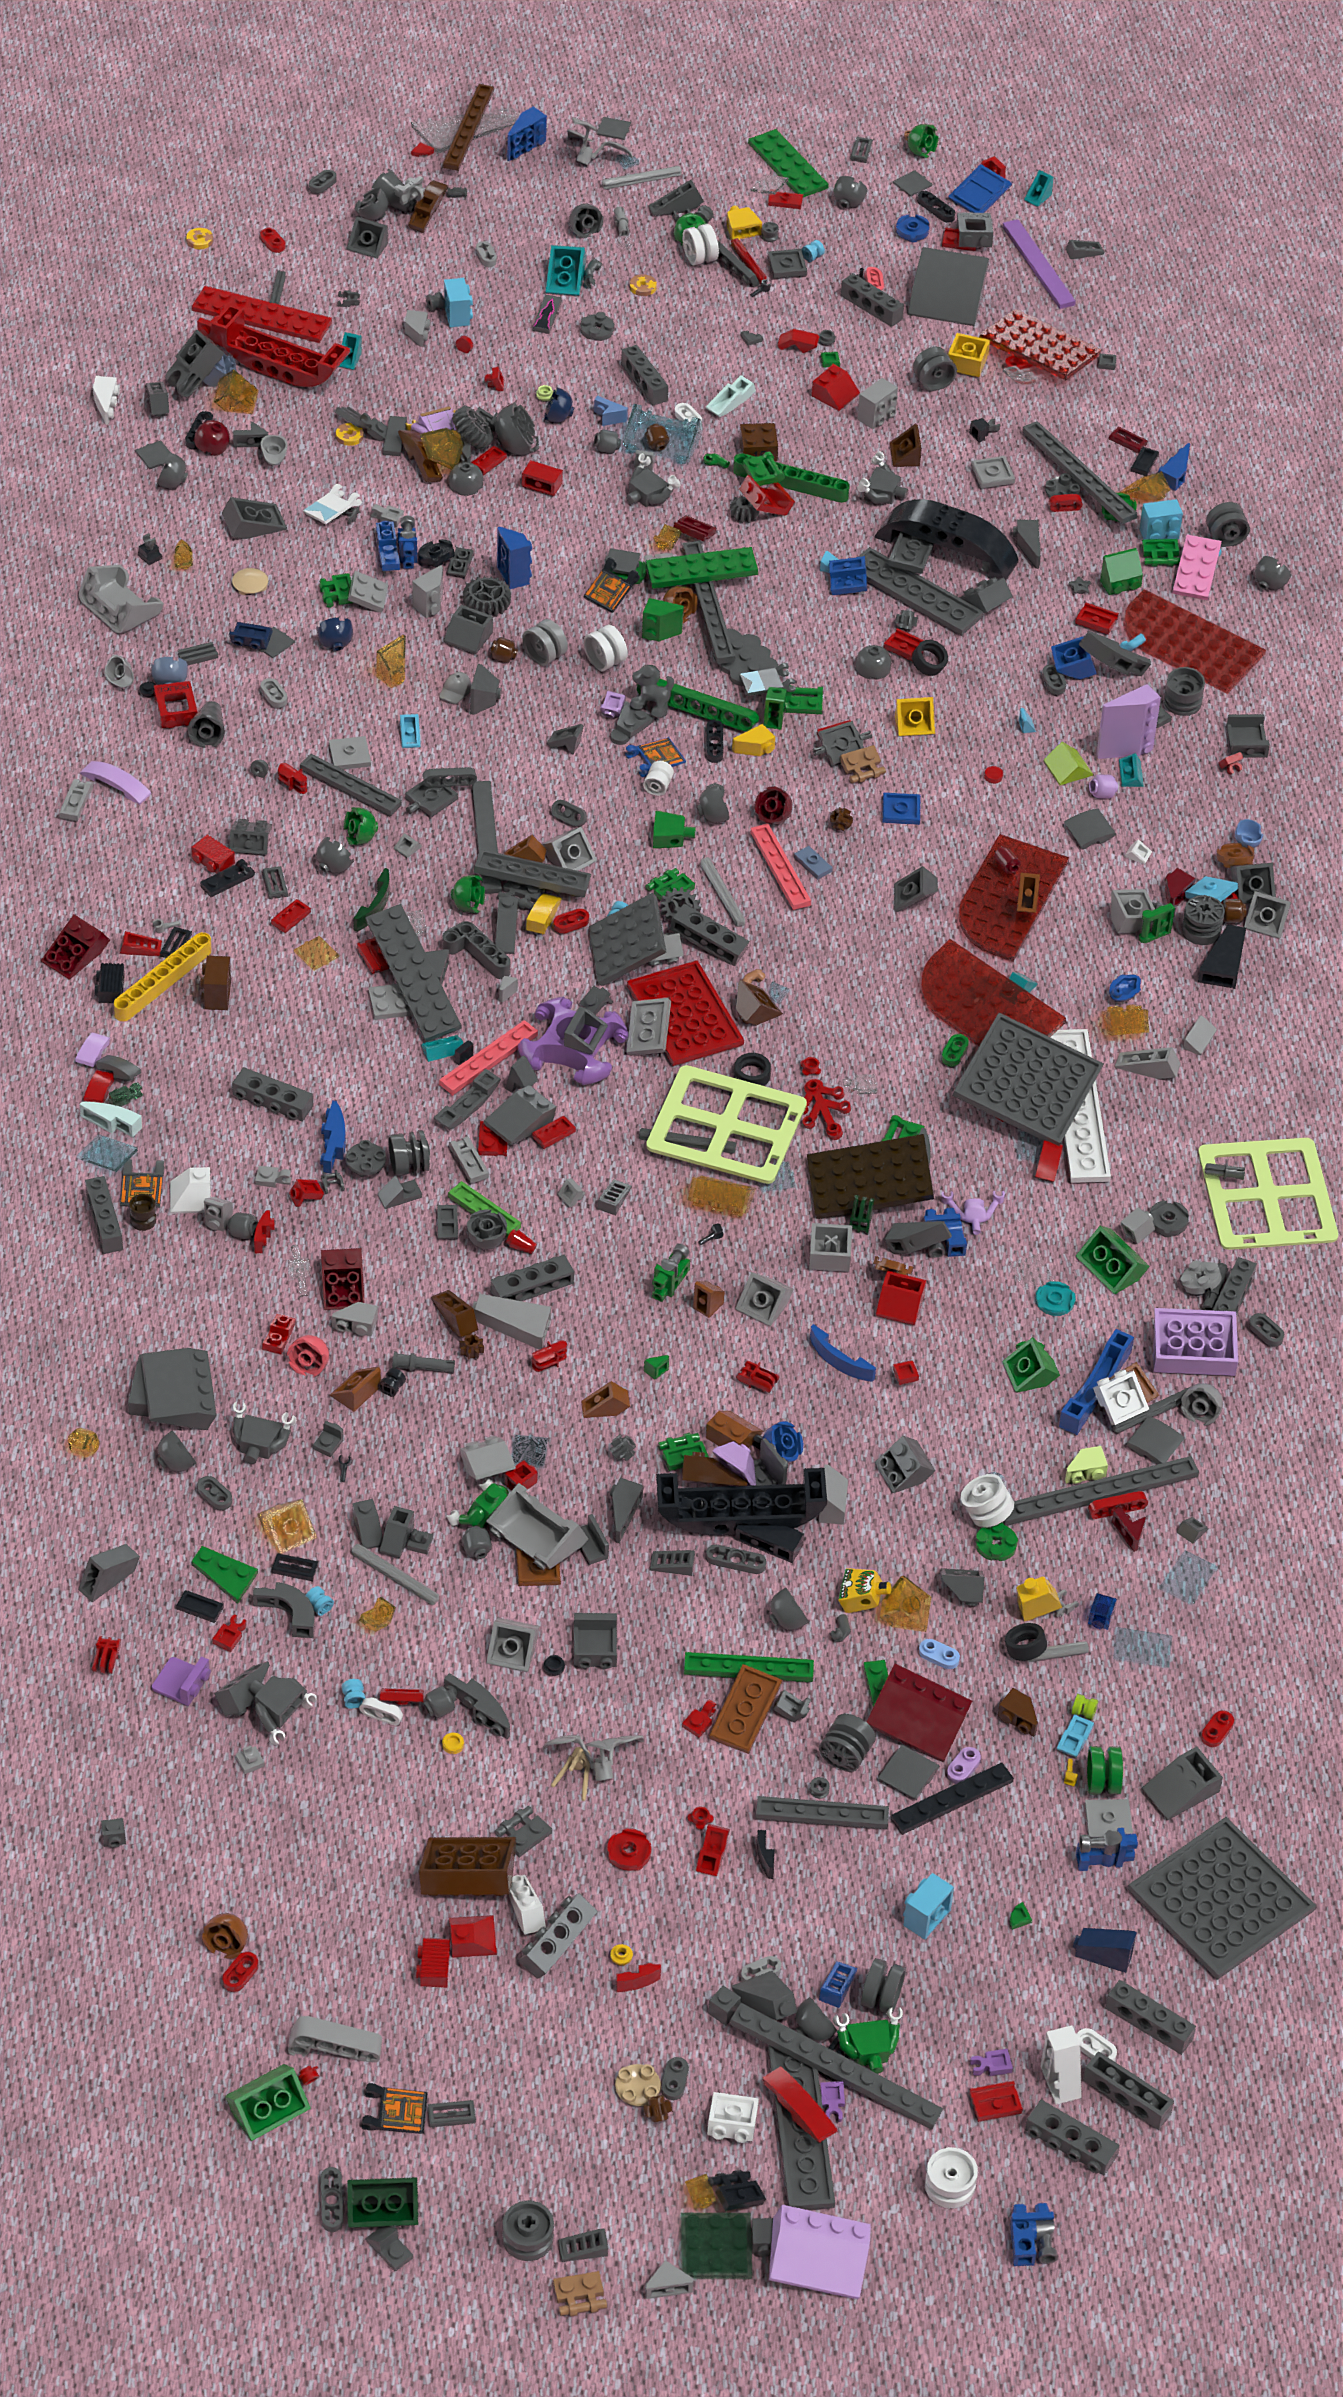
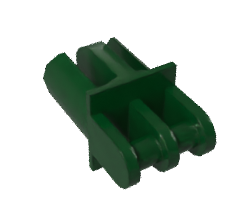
[849,1195,874,1235]

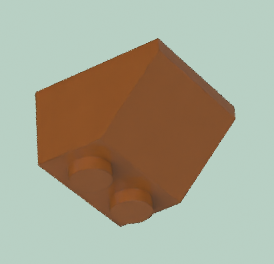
[706,1411,763,1448]

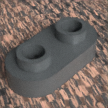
[309,170,337,194]
[1042,664,1066,695]
[552,800,587,827]
[1249,1313,1284,1347]
[197,1476,232,1510]
[662,2057,689,2100]

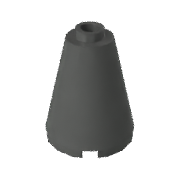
[372,169,417,213]
[188,701,225,748]

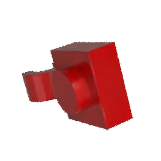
[682,1699,716,1738]

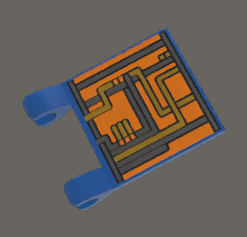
[625,737,686,778]

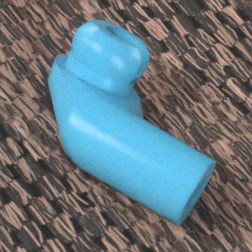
[1120,633,1146,651]

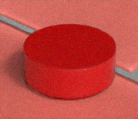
[455,335,473,354]
[984,766,1003,784]

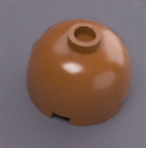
[663,586,698,623]
[202,1913,248,1959]

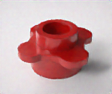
[800,1057,821,1076]
[688,1806,714,1830]
[298,2066,320,2086]

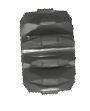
[730,495,760,523]

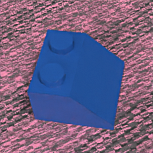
[1051,636,1097,680]

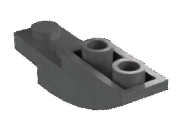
[1079,631,1151,676]
[444,1673,510,1740]

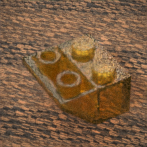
[214,369,259,414]
[1102,1004,1149,1036]

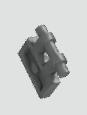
[498,880,546,910]
[495,1806,552,1858]

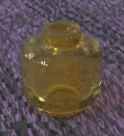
[68,1427,100,1457]

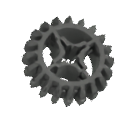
[452,405,494,450]
[463,576,511,617]

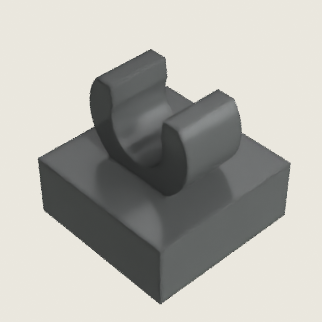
[407,1529,433,1555]

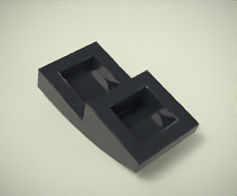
[756,1830,775,1879]

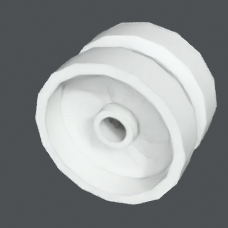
[683,224,719,266]
[583,624,628,672]
[961,1474,1014,1527]
[925,2147,978,2208]

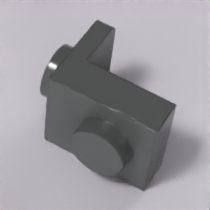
[580,985,614,1015]
[773,1689,811,1723]

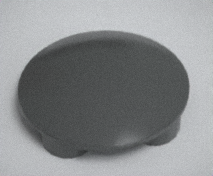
[1045,473,1080,498]

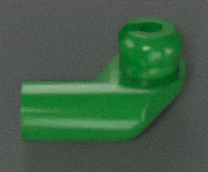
[703,454,730,469]

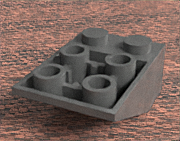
[1142,1746,1223,1821]

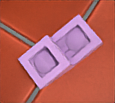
[75,1033,110,1067]

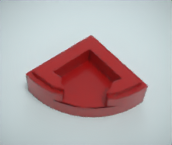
[411,142,434,157]

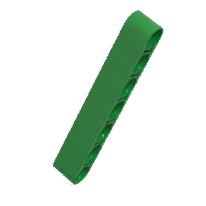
[733,453,850,503]
[637,679,759,731]

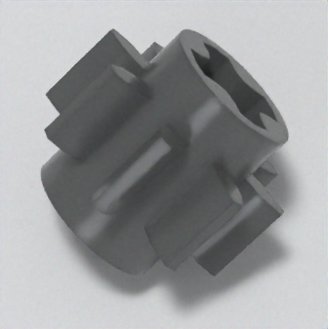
[895,610,918,631]
[610,1435,636,1461]

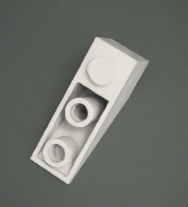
[93,376,120,425]
[509,1875,546,1935]

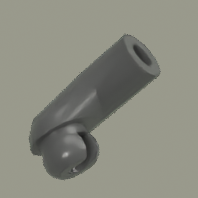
[831,1614,851,1642]

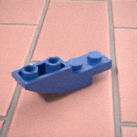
[376,521,400,571]
[320,1100,346,1174]

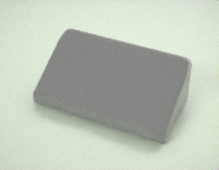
[1183,1015,1217,1056]

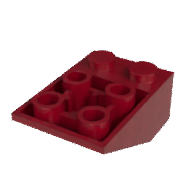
[41,914,110,980]
[321,1248,365,1310]

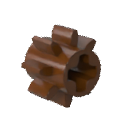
[830,807,853,831]
[459,1334,484,1360]
[643,2095,673,2122]

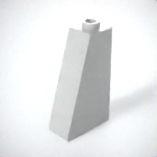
[472,1294,551,1349]

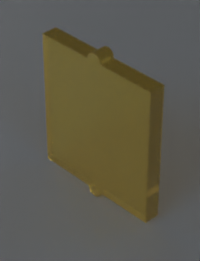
[294,936,340,971]

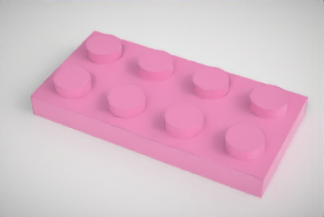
[1173,535,1222,600]

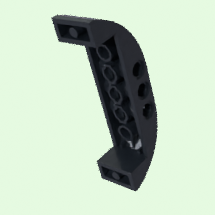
[874,499,1019,581]
[656,1468,827,1536]

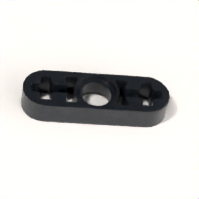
[917,191,956,223]
[185,411,213,450]
[706,720,723,763]

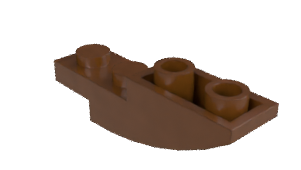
[408,180,448,233]
[398,430,443,482]

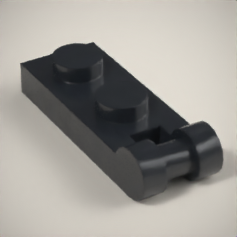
[200,859,255,897]

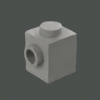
[1121,1207,1155,1244]

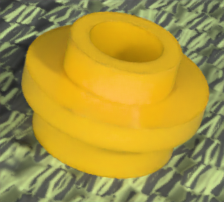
[610,1944,633,1966]

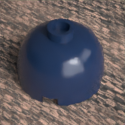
[544,387,575,423]
[316,617,353,651]

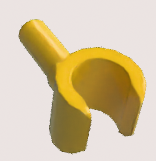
[1064,1758,1078,1787]

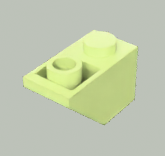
[1065,1446,1108,1484]

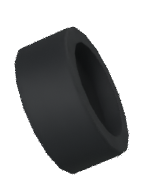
[912,640,948,676]
[734,1053,771,1086]
[1005,1623,1047,1661]

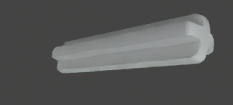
[1028,1641,1089,1662]

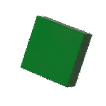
[821,352,840,368]

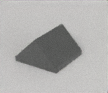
[347,216,388,258]

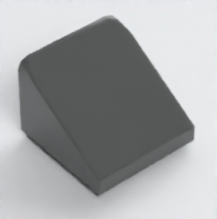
[1177,1517,1208,1544]

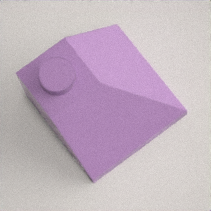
[712,1441,756,1486]

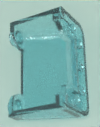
[622,404,703,464]

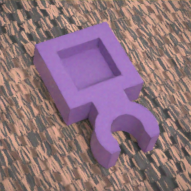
[970,2049,1013,2076]
[820,2082,845,2122]

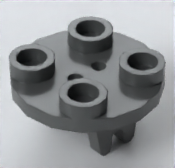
[346,1140,386,1178]

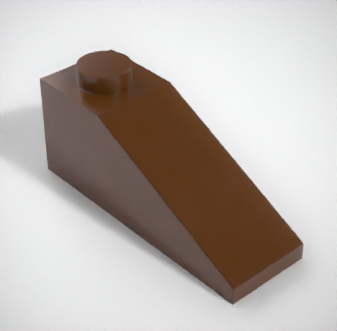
[431,1290,479,1337]
[682,1452,747,1486]

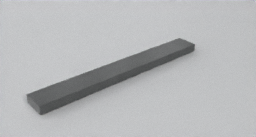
[472,781,502,894]

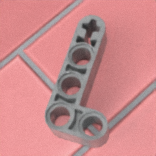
[288,2016,382,2062]

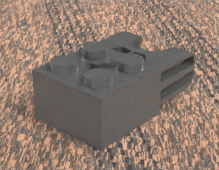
[165,329,224,397]

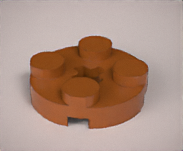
[1217,843,1254,868]
[873,1256,914,1275]

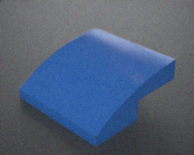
[829,556,867,595]

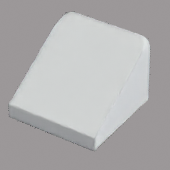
[1124,840,1152,864]

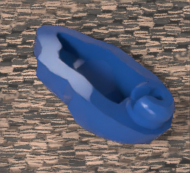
[1109,974,1141,1002]

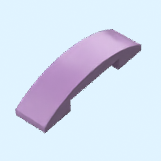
[80,761,151,805]

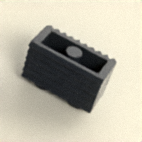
[95,963,125,1003]

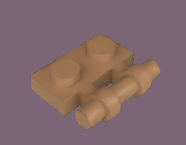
[839,745,886,783]
[553,2271,607,2317]

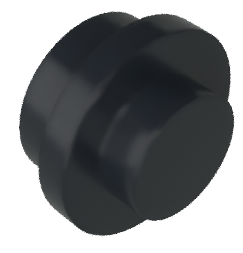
[139,681,156,698]
[544,1655,565,1676]

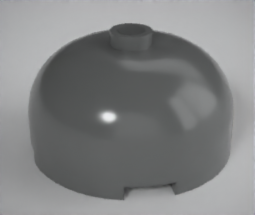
[495,402,539,456]

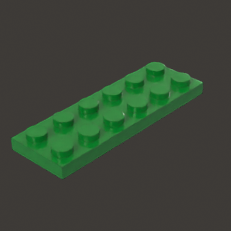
[748,129,829,198]
[646,547,758,589]

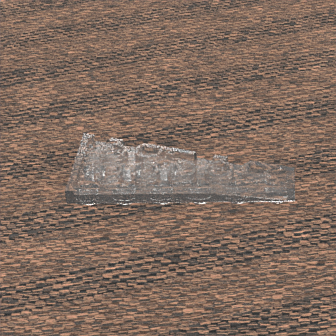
[411,108,519,154]

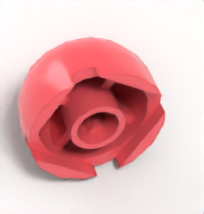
[287,1335,329,1377]

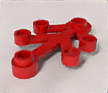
[802,1079,852,1140]

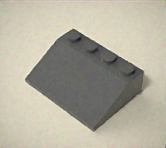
[141,1348,217,1430]

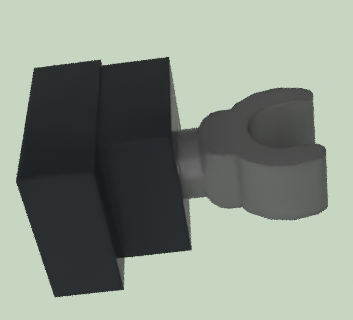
[969,418,1001,443]
[138,533,162,566]

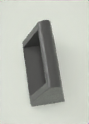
[564,1006,608,1054]

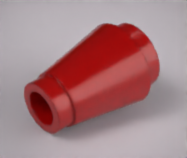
[506,1229,537,1254]

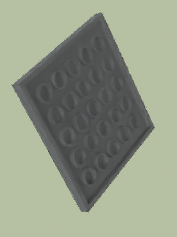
[952,1013,1104,1146]
[1128,1817,1316,1980]

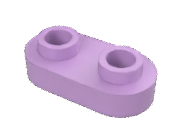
[947,1747,981,1784]

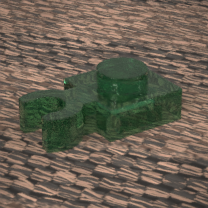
[109,1082,143,1107]

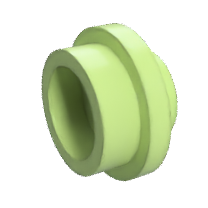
[536,385,553,401]

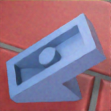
[594,396,628,426]

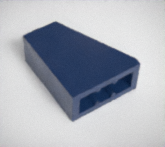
[1073,1928,1137,1973]

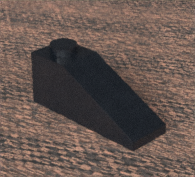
[735,1525,804,1563]

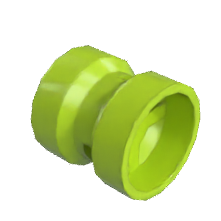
[1071,1694,1099,1720]

